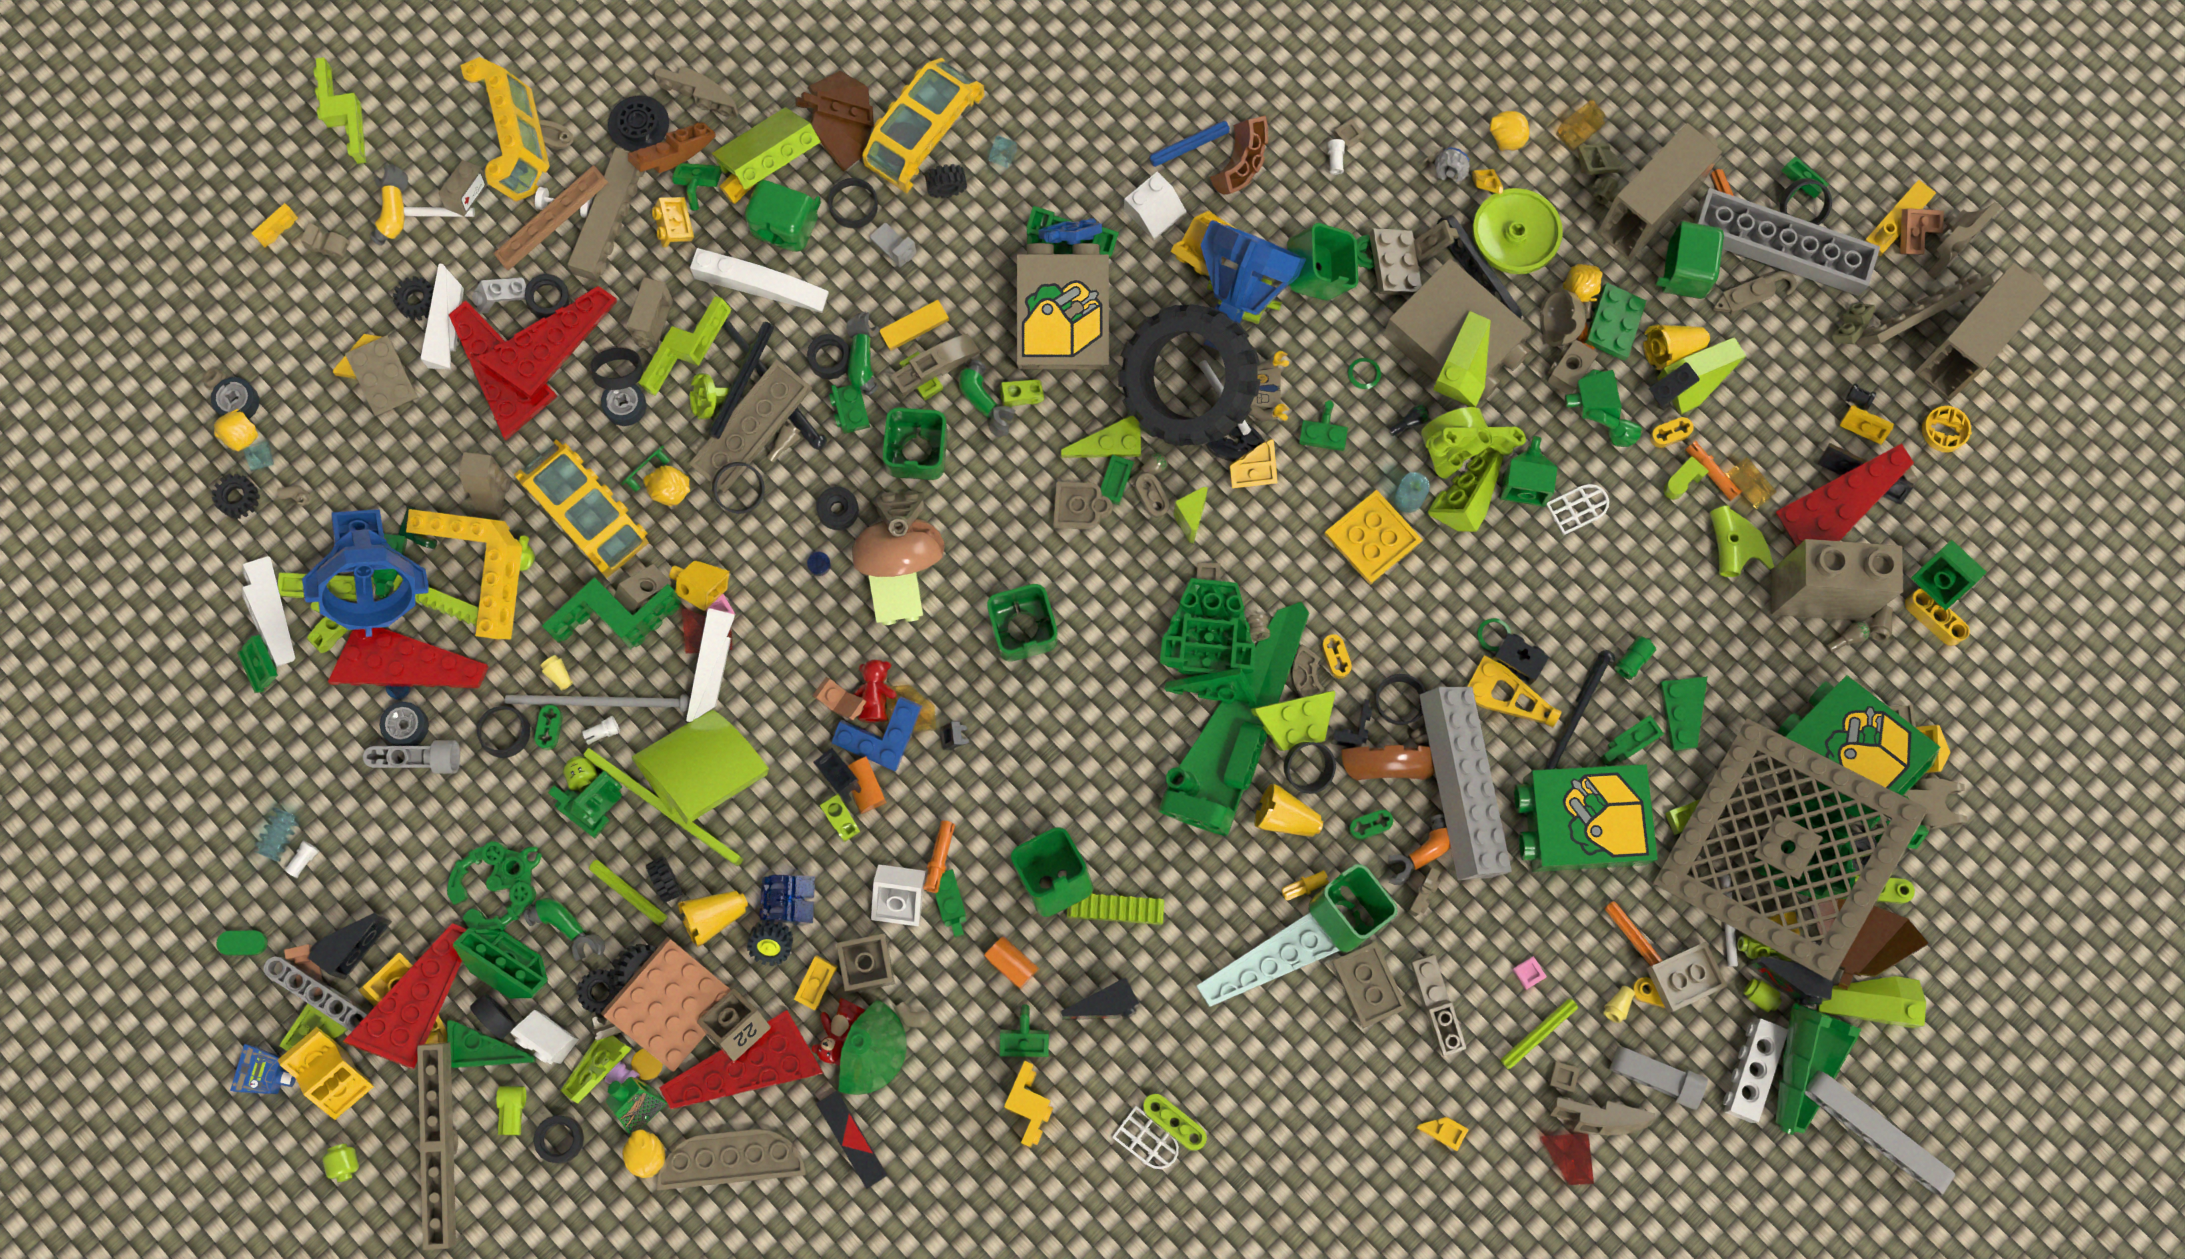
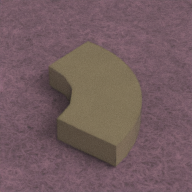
[1292,644,1325,698]

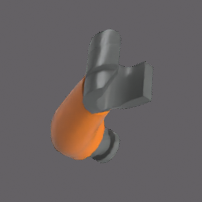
[1388,814,1451,885]

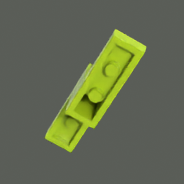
[313,57,366,164]
[638,296,732,396]

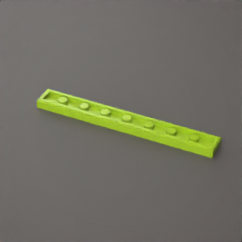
[584,748,743,866]

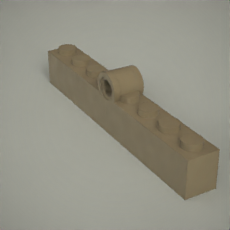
[417,1042,458,1250]

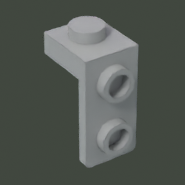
[870,223,916,267]
[472,278,526,314]

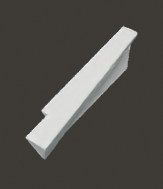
[421,264,464,369]

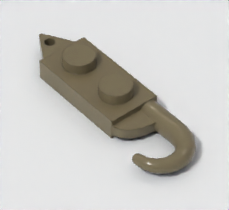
[1713,271,1797,315]

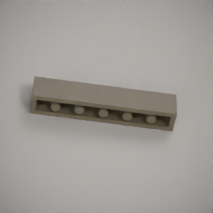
[568,148,645,281]

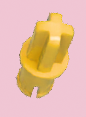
[1281,870,1329,900]

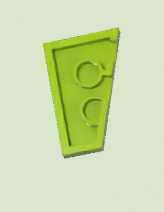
[560,1035,631,1103]

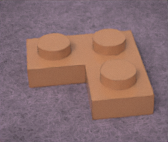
[1900,209,1944,255]

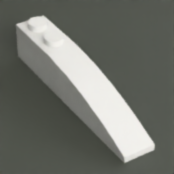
[690,248,829,313]

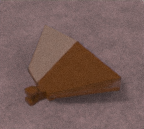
[795,71,874,172]
[1808,896,1929,990]

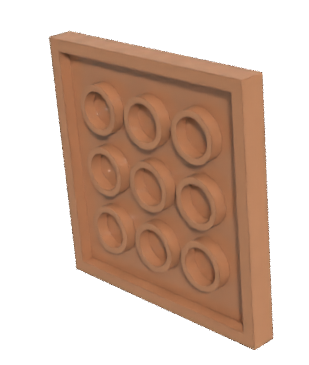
[601,937,731,1072]

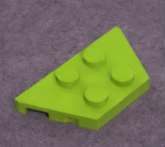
[1251,691,1335,751]

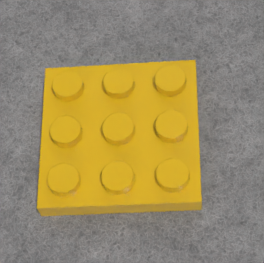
[1325,490,1422,585]

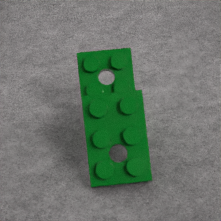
[542,577,682,650]

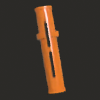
[1685,441,1741,501]
[923,820,955,893]

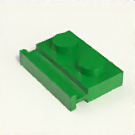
[237,635,278,693]

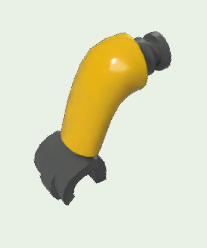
[370,163,408,246]

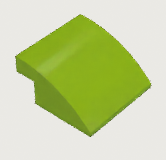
[632,709,769,825]

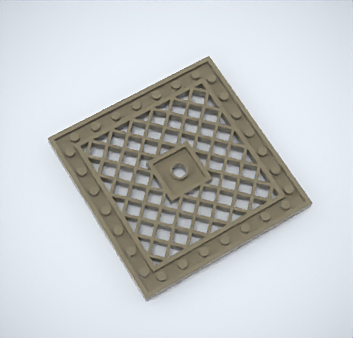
[1653,718,1928,981]

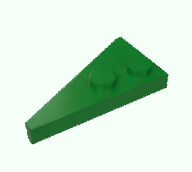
[1164,668,1258,707]
[447,1020,536,1068]

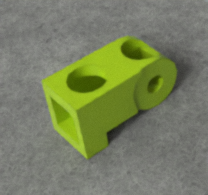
[1000,380,1045,408]
[1663,456,1709,500]
[307,616,352,653]
[820,794,860,842]

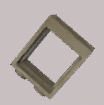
[627,277,673,349]

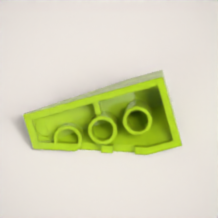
[1433,311,1491,408]
[1657,337,1746,416]
[1428,447,1504,532]
[1818,976,1926,1028]

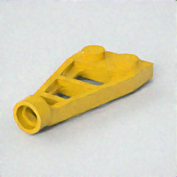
[1467,655,1562,728]

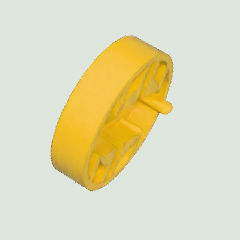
[1922,406,1972,452]

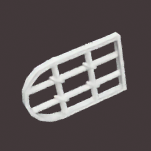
[1546,484,1609,536]
[1112,1106,1179,1169]

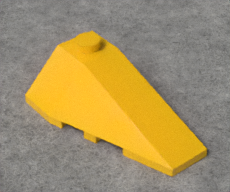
[358,952,447,1044]

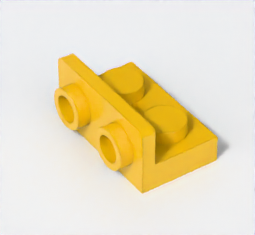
[652,197,694,247]

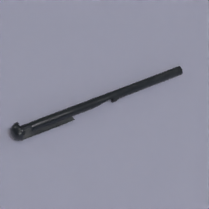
[722,318,827,450]
[1544,650,1615,770]

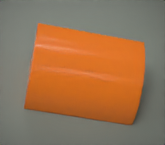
[848,757,887,814]
[984,936,1040,990]

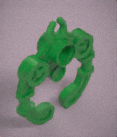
[447,841,542,931]

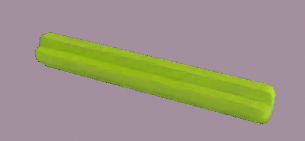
[589,860,668,926]
[1501,998,1578,1069]

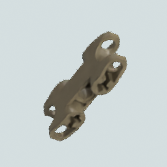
[1849,778,1967,829]

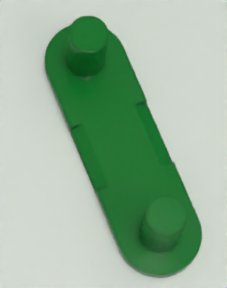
[621,445,670,493]

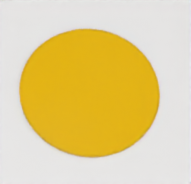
[631,1048,663,1080]

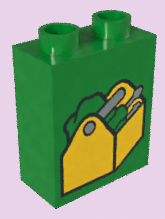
[1777,675,1941,830]
[1514,764,1658,872]

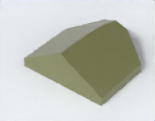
[1577,144,1623,175]

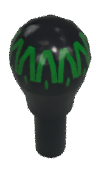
[1388,405,1429,436]

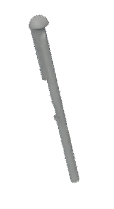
[505,694,690,712]

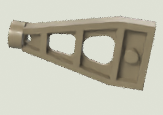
[877,491,924,537]

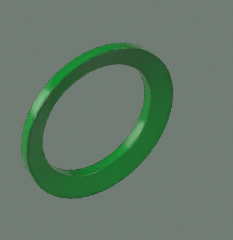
[1348,358,1381,389]
[1477,618,1511,651]

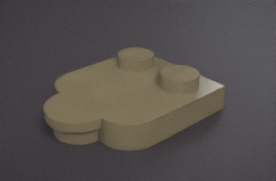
[1053,482,1113,530]

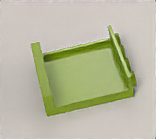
[712,107,820,190]

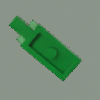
[373,534,407,598]
[1600,715,1664,765]
[548,786,610,839]
[935,869,966,938]

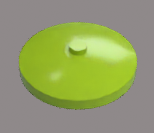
[1472,188,1563,274]

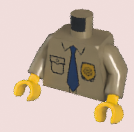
[1249,351,1289,421]

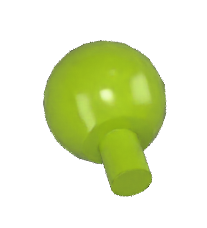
[519,536,535,571]

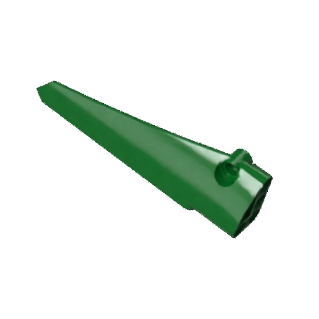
[1158,601,1310,836]

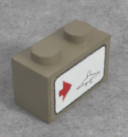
[439,160,487,217]

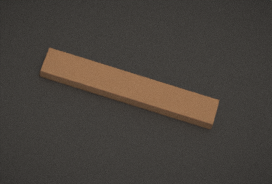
[493,165,609,271]

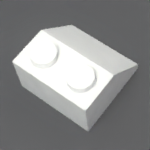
[1124,172,1186,240]
[871,864,926,926]

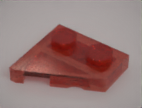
[682,609,734,654]
[1540,1133,1594,1185]

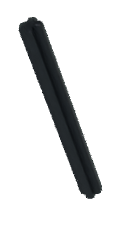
[709,321,774,439]

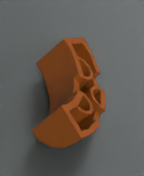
[1210,115,1268,195]
[1341,745,1435,781]

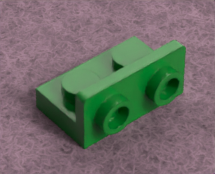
[829,384,870,434]

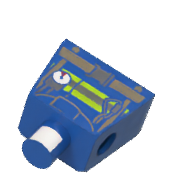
[230,1044,296,1094]

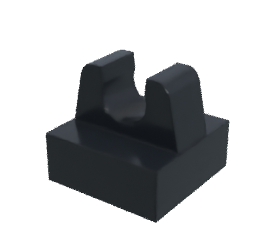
[940,721,969,750]

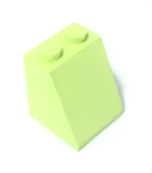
[869,572,923,625]

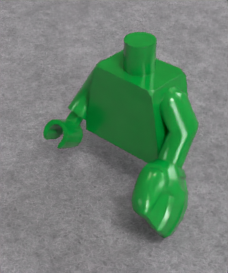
[1565,369,1642,447]

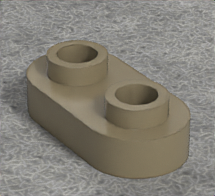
[1135,473,1170,518]

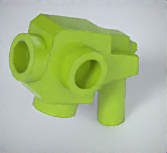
[1738,934,1791,962]

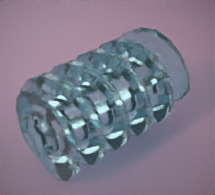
[1394,472,1430,513]
[254,807,299,862]

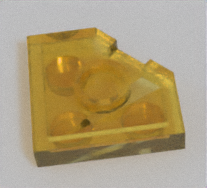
[887,685,937,732]

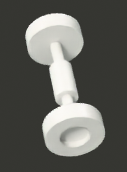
[535,187,594,218]

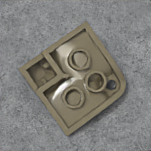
[1927,202,2002,279]

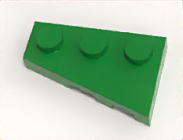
[1660,676,1708,752]

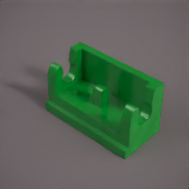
[570,770,622,828]

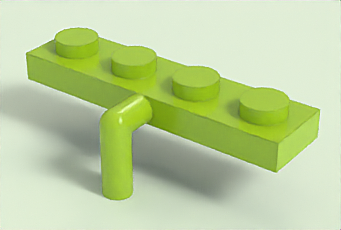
[278,573,374,613]

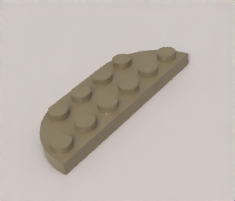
[657,1129,807,1190]

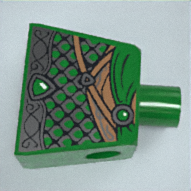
[606,1077,667,1135]

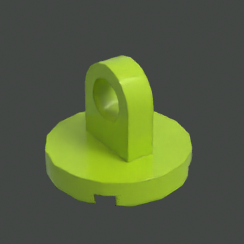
[689,373,729,419]

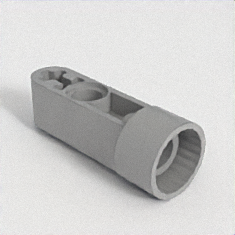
[363,740,460,774]
[1609,1046,1708,1110]

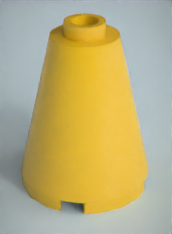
[1643,324,1710,370]
[1254,784,1323,837]
[678,891,748,948]

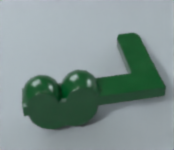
[398,506,437,549]

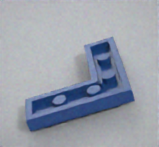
[831,697,922,771]

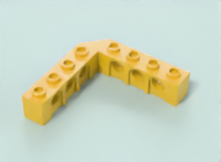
[406,509,522,639]

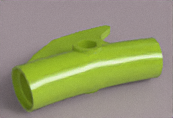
[1709,505,1774,577]

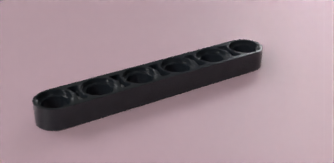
[1437,215,1522,319]

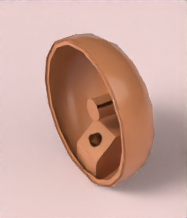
[852,519,945,577]

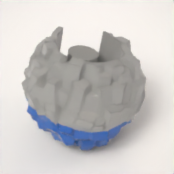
[1435,147,1470,183]

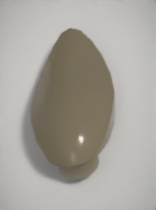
[539,120,574,149]

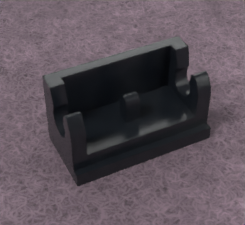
[813,748,861,805]

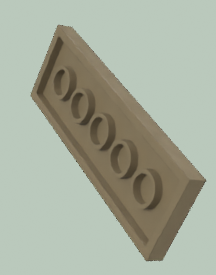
[1856,273,1994,347]
[689,359,813,493]

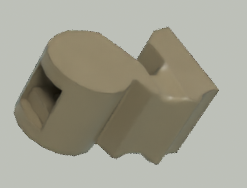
[301,222,350,259]

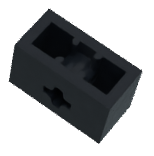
[1492,633,1549,685]

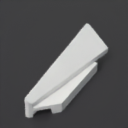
[242,556,295,667]
[686,608,735,722]

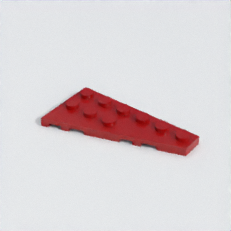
[475,286,617,400]
[448,300,557,441]
[1776,443,1914,547]
[328,627,489,688]
[343,923,467,1070]
[659,1010,824,1109]

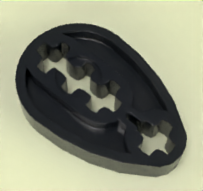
[1206,422,1265,462]

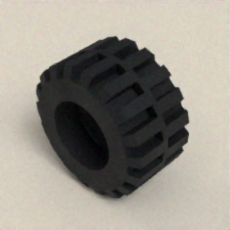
[609,944,658,994]

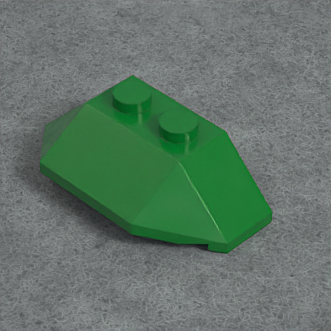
[453,928,548,999]

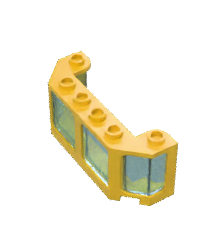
[461,57,550,202]
[863,58,985,194]
[514,439,649,579]

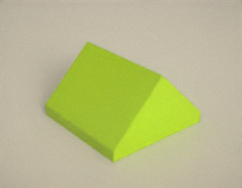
[1173,487,1208,544]

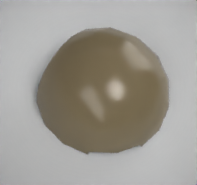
[1539,288,1587,347]

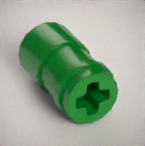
[1614,636,1657,680]

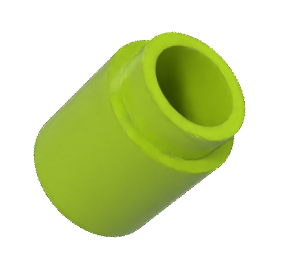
[1743,978,1782,1012]

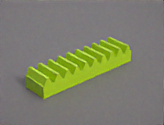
[393,575,479,627]
[1067,894,1164,925]

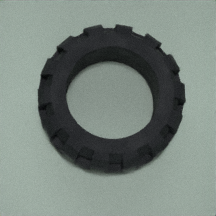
[1118,304,1261,446]

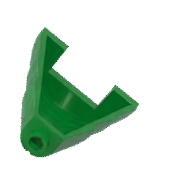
[838,999,907,1095]
[1776,1003,1861,1135]

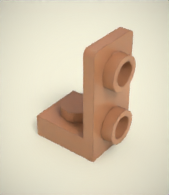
[812,677,866,720]
[284,944,323,999]

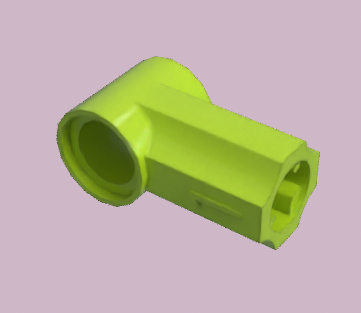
[496,1086,527,1135]

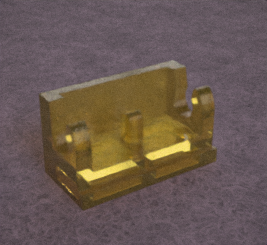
[1556,99,1606,151]
[1726,457,1777,509]

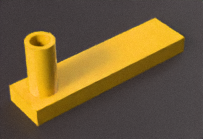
[1865,180,1936,257]

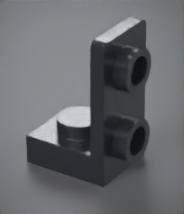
[1649,362,1700,410]
[1331,699,1372,748]

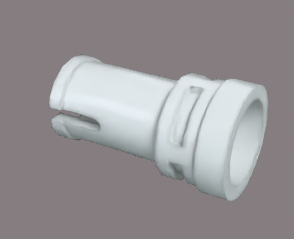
[1327,139,1345,175]
[582,716,620,745]
[284,840,319,878]

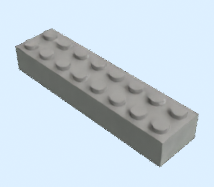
[1694,188,1880,296]
[1419,687,1512,880]

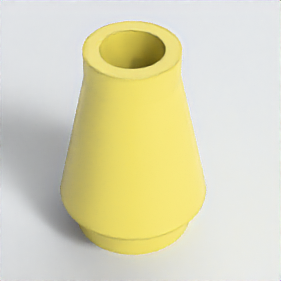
[540,655,573,691]
[1604,986,1635,1023]

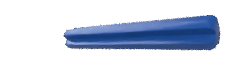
[1149,121,1230,167]

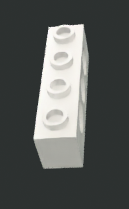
[1723,1019,1788,1123]

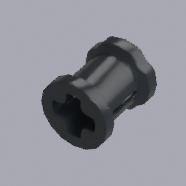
[1845,383,1876,411]

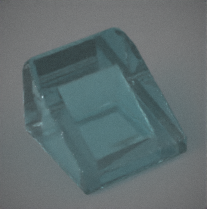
[243,441,274,471]

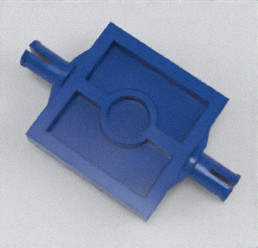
[1039,218,1102,244]

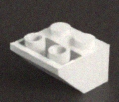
[511,1010,579,1065]

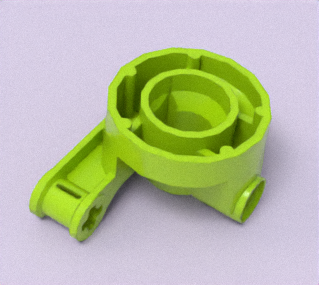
[1421,407,1526,479]

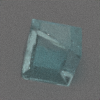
[988,135,1017,168]

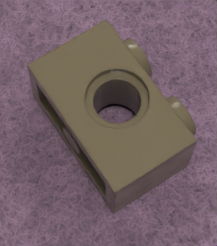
[1548,340,1598,394]
[614,564,672,616]

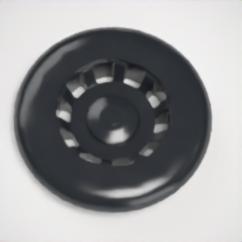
[608,95,669,152]

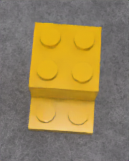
[1170,210,1237,276]
[278,1027,374,1120]
[1004,1061,1053,1148]

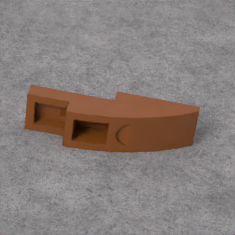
[628,122,716,173]

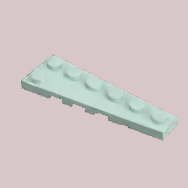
[1196,913,1340,1007]

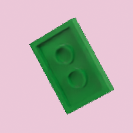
[1584,283,1647,361]

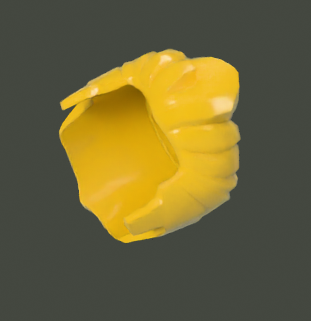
[1489,111,1529,151]
[1563,264,1602,302]
[214,409,258,452]
[643,465,690,507]
[622,1130,665,1178]

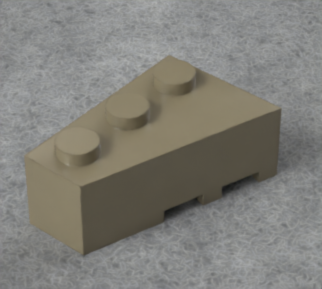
[459,452,510,521]

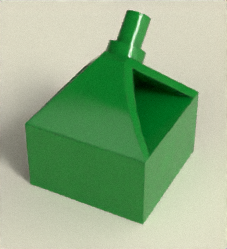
[1500,436,1558,507]
[1911,539,1987,611]

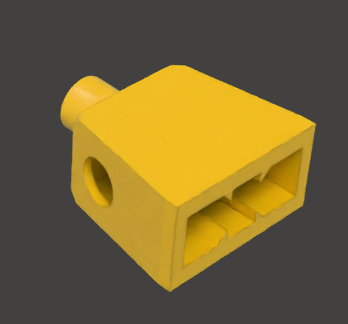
[669,561,730,611]

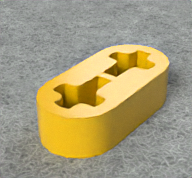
[1650,417,1694,448]
[1322,634,1352,679]

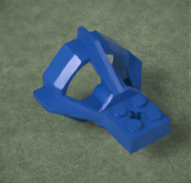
[1201,220,1306,350]
[302,509,429,637]

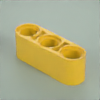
[1905,588,1970,646]

